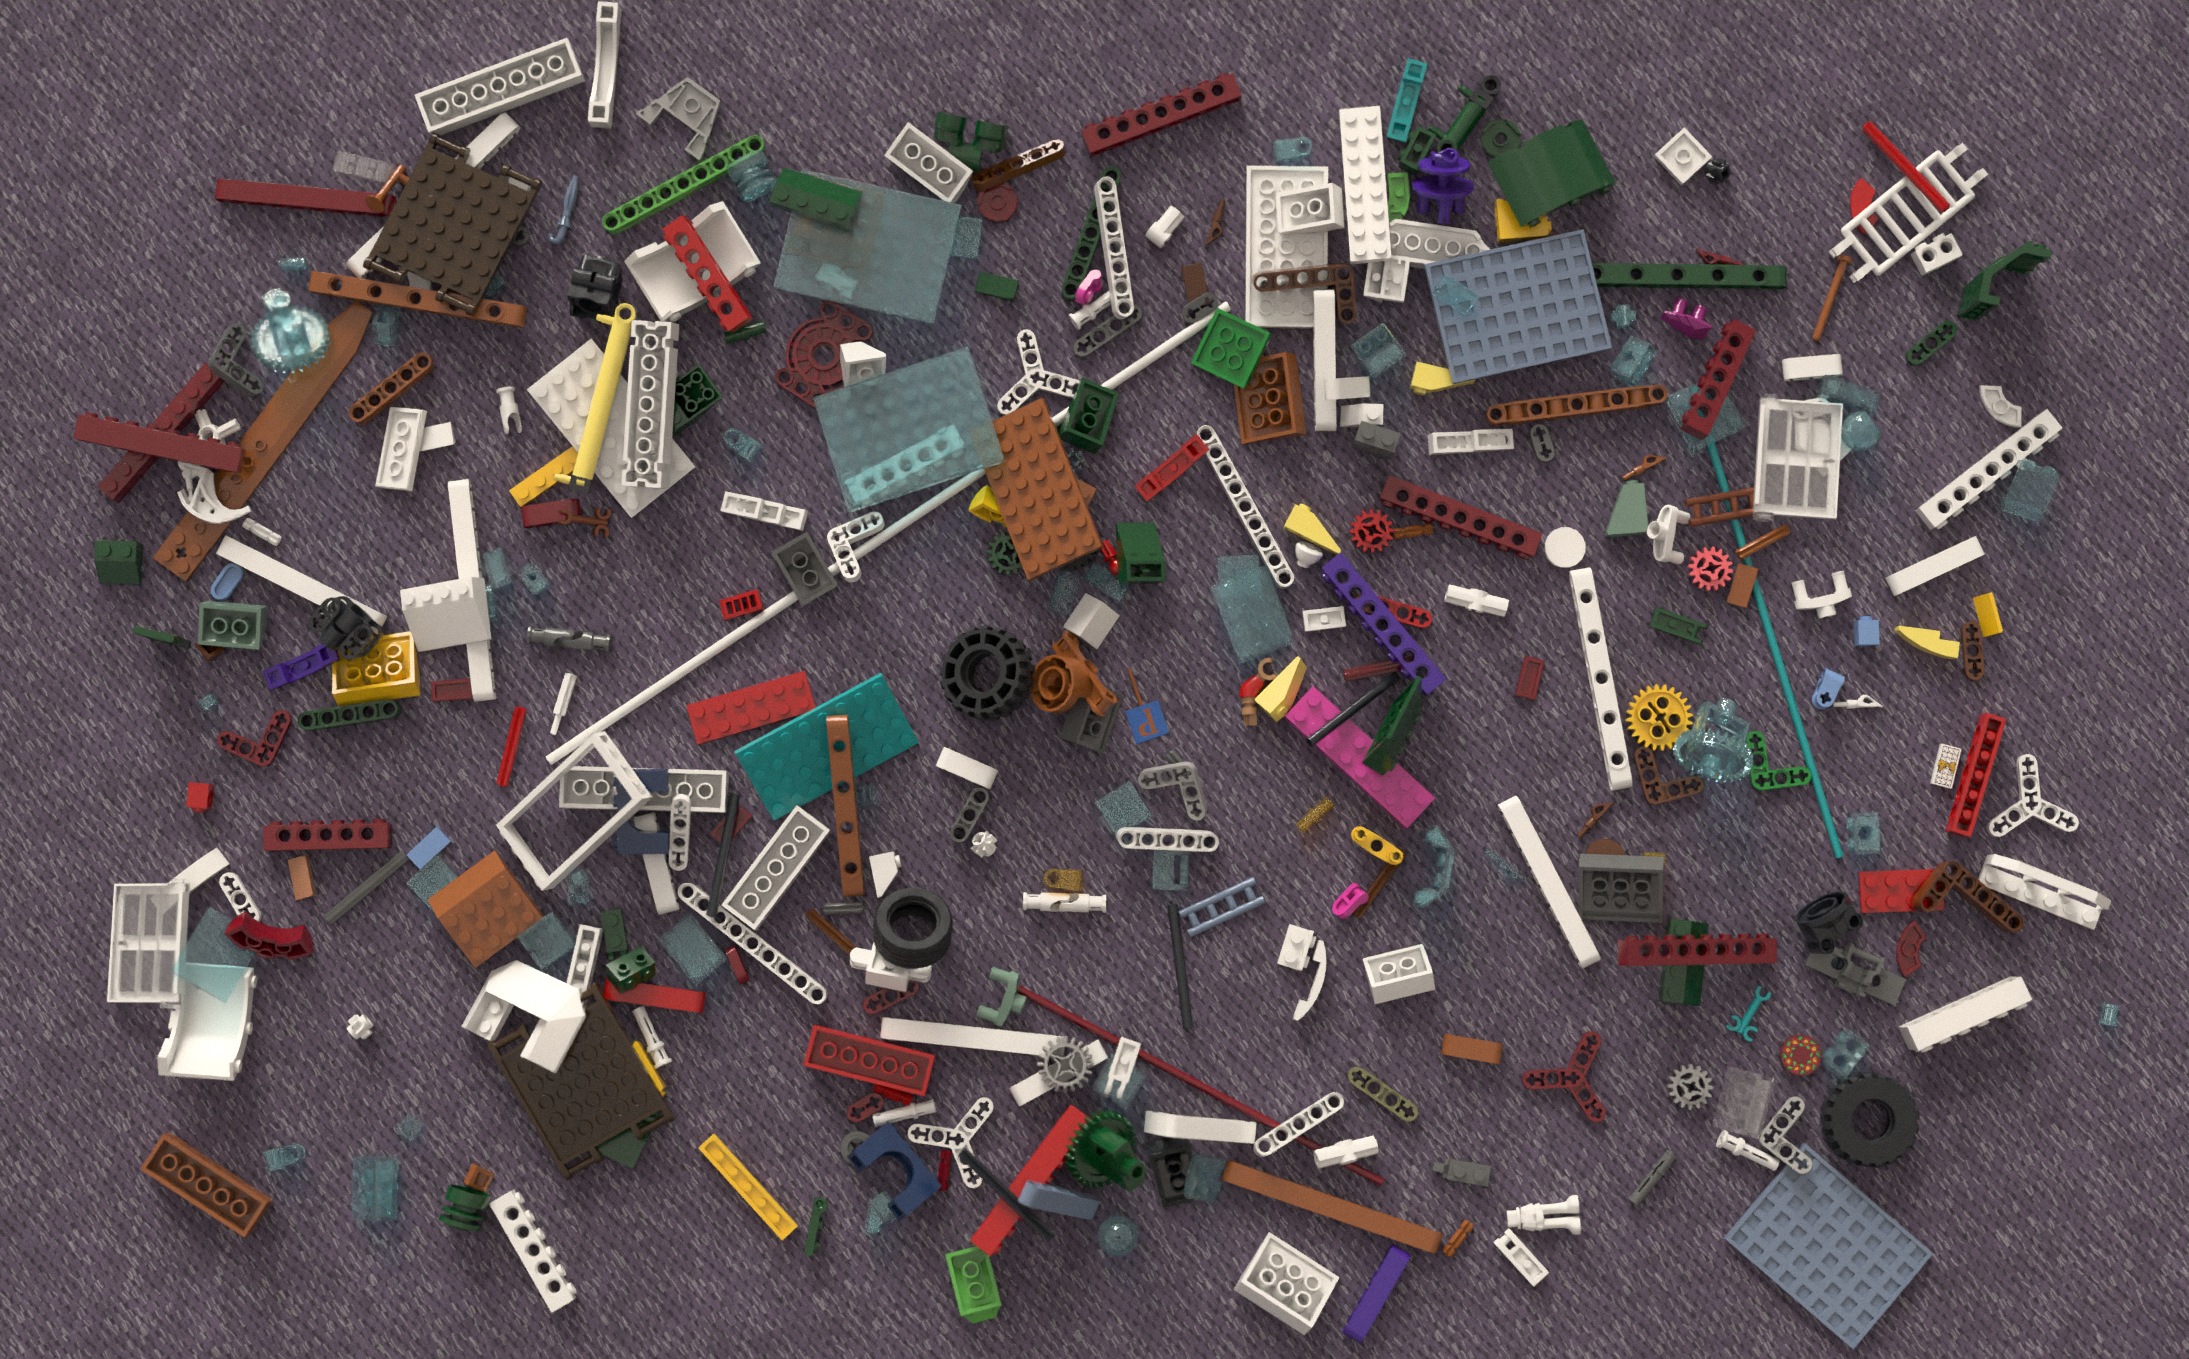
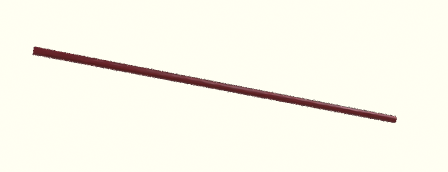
[1018,985,1384,1186]

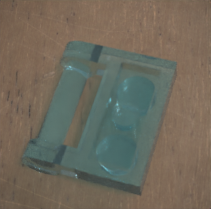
[1152,850,1191,891]

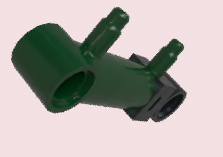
[1429,74,1501,153]

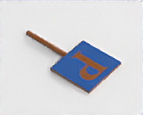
[1125,669,1169,744]

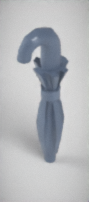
[548,175,578,245]

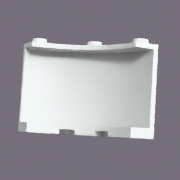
[624,201,761,322]
[158,963,257,1081]

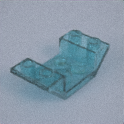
[1413,826,1455,909]

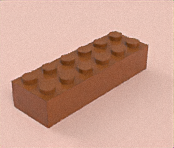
[140,1133,274,1237]

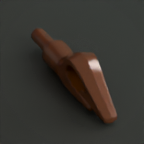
[1205,200,1225,246]
[1577,802,1614,839]

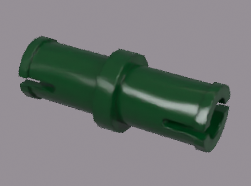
[724,320,767,344]

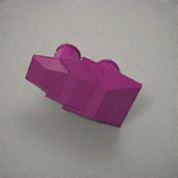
[1661,298,1712,339]

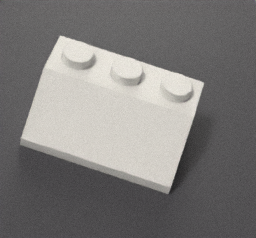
[1363,944,1435,1004]

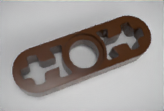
[1960,621,1984,681]

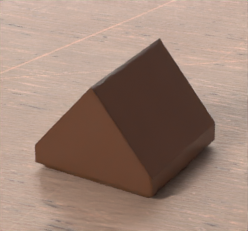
[195,643,225,661]

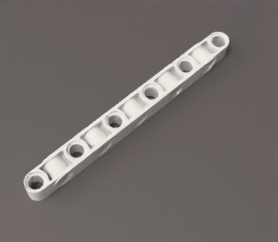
[1569,567,1632,791]

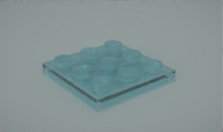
[1666,375,1747,453]

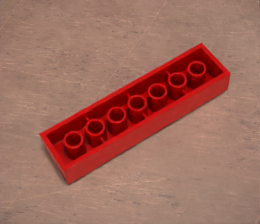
[969,1105,1090,1256]

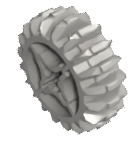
[1037,1036,1094,1093]

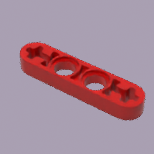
[1355,593,1432,629]

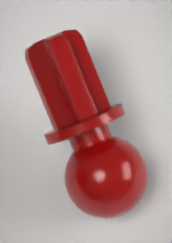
[1100,540,1118,575]

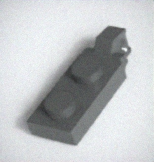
[1432,1158,1491,1187]

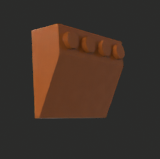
[1234,352,1307,444]

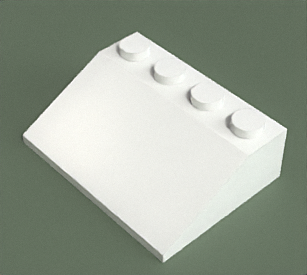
[400,577,491,652]
[1234,1232,1339,1335]

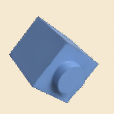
[1854,616,1880,646]

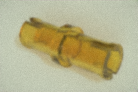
[1295,796,1334,833]

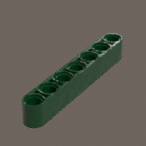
[1062,166,1121,302]

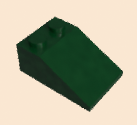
[1059,377,1119,454]

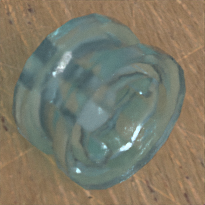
[197,693,219,712]

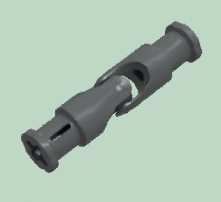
[527,626,612,652]

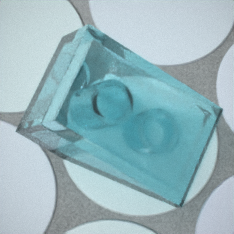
[658,912,729,986]

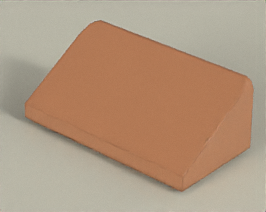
[288,855,316,900]

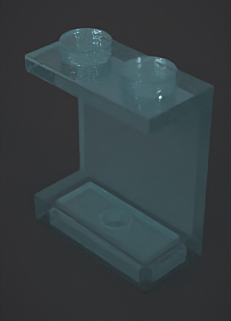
[1999,459,2060,523]

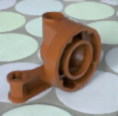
[1030,630,1118,717]

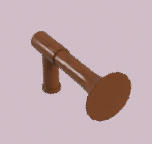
[365,165,409,213]

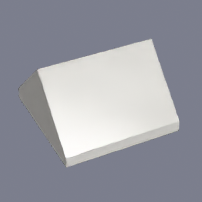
[1063,593,1120,649]

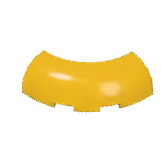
[969,485,1007,527]

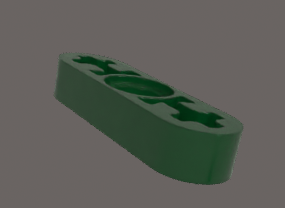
[1905,321,1957,366]

